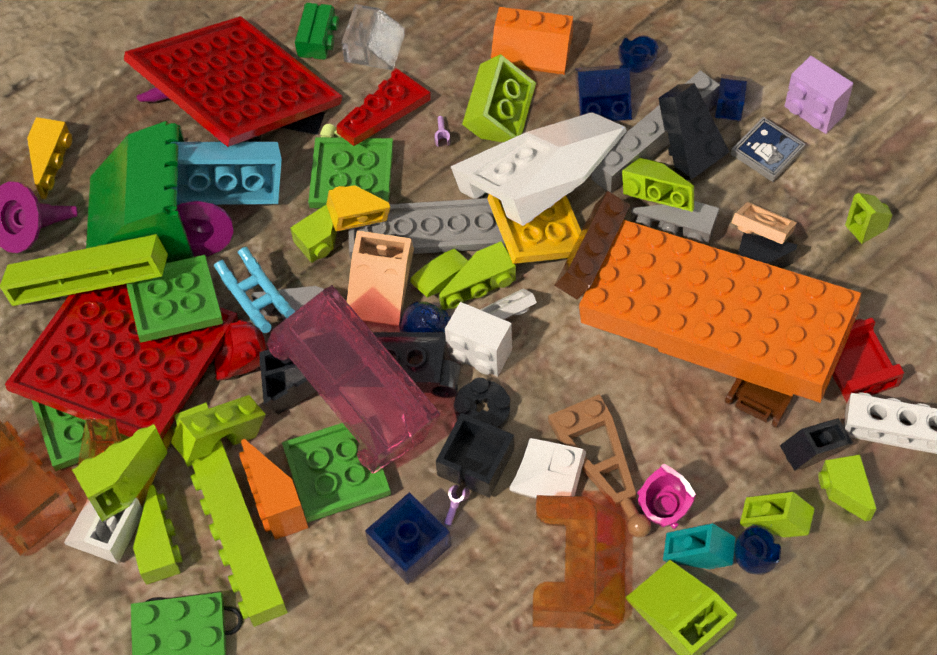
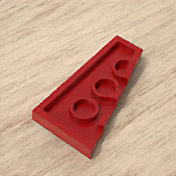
[336,68,431,146]

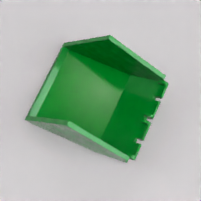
[86,121,194,263]

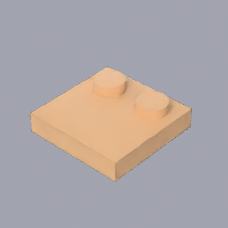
[732,202,797,244]

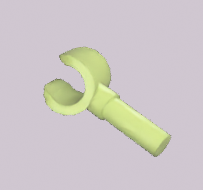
[320,124,341,138]

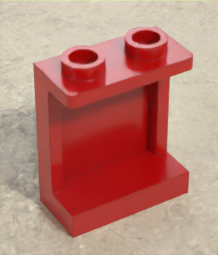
[832,317,904,403]

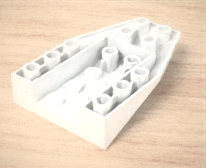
[451,112,627,226]

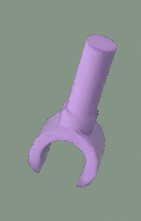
[435,116,450,147]
[444,485,470,526]

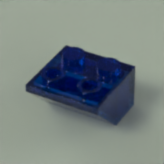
[575,64,632,121]

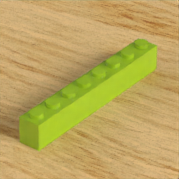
[172,403,288,627]

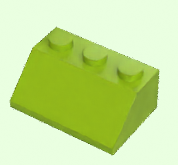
[462,54,536,143]

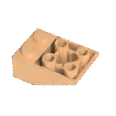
[345,230,414,326]

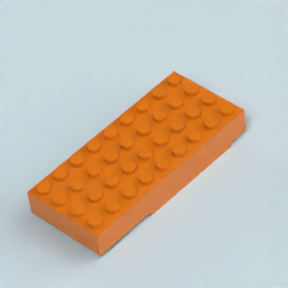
[579,219,861,403]

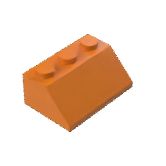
[491,7,573,75]

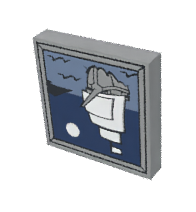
[731,117,806,182]

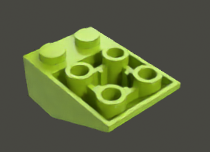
[72,424,168,522]
[625,560,737,655]

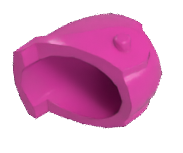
[637,464,696,529]

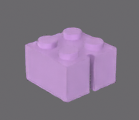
[785,56,853,134]

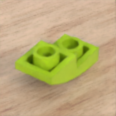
[410,248,468,298]

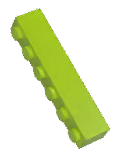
[0,234,168,306]

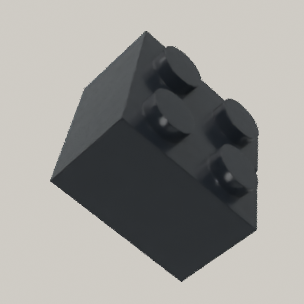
[435,413,514,498]

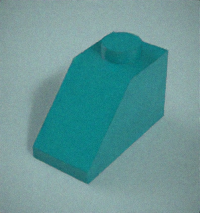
[663,523,736,569]

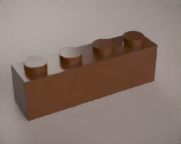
[554,191,630,300]

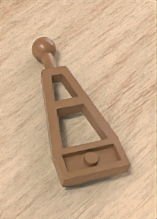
[548,394,651,538]

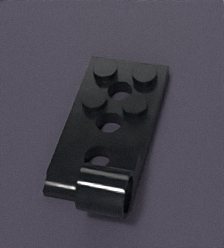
[330,332,461,398]

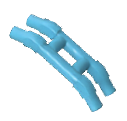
[214,246,296,333]

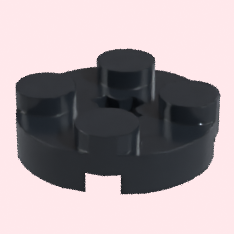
[454,377,511,429]

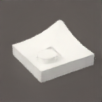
[510,438,586,508]

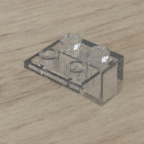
[341,4,405,70]

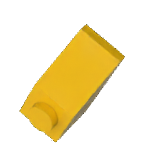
[326,185,390,232]

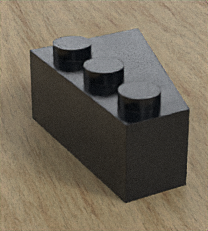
[658,83,730,180]
[259,331,353,415]

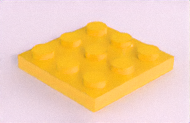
[487,194,581,264]

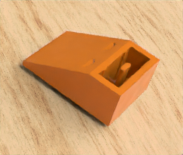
[239,439,308,540]

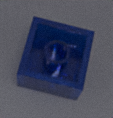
[365,492,452,585]

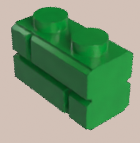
[295,3,339,60]

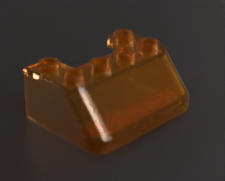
[533,495,626,630]

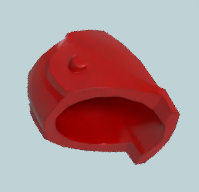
[214,320,267,381]

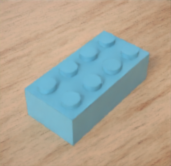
[169,142,282,205]

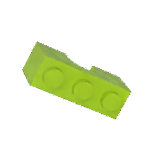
[171,395,266,463]

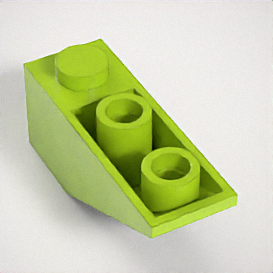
[622,158,694,212]
[439,241,516,311]
[133,484,183,585]

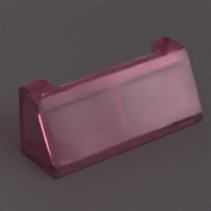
[267,285,441,474]

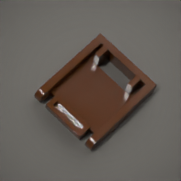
[725,378,795,428]

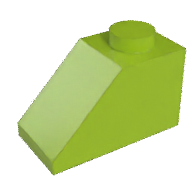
[845,193,892,244]
[290,205,337,263]
[818,455,876,521]
[740,492,815,538]

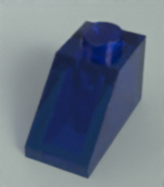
[715,74,747,121]

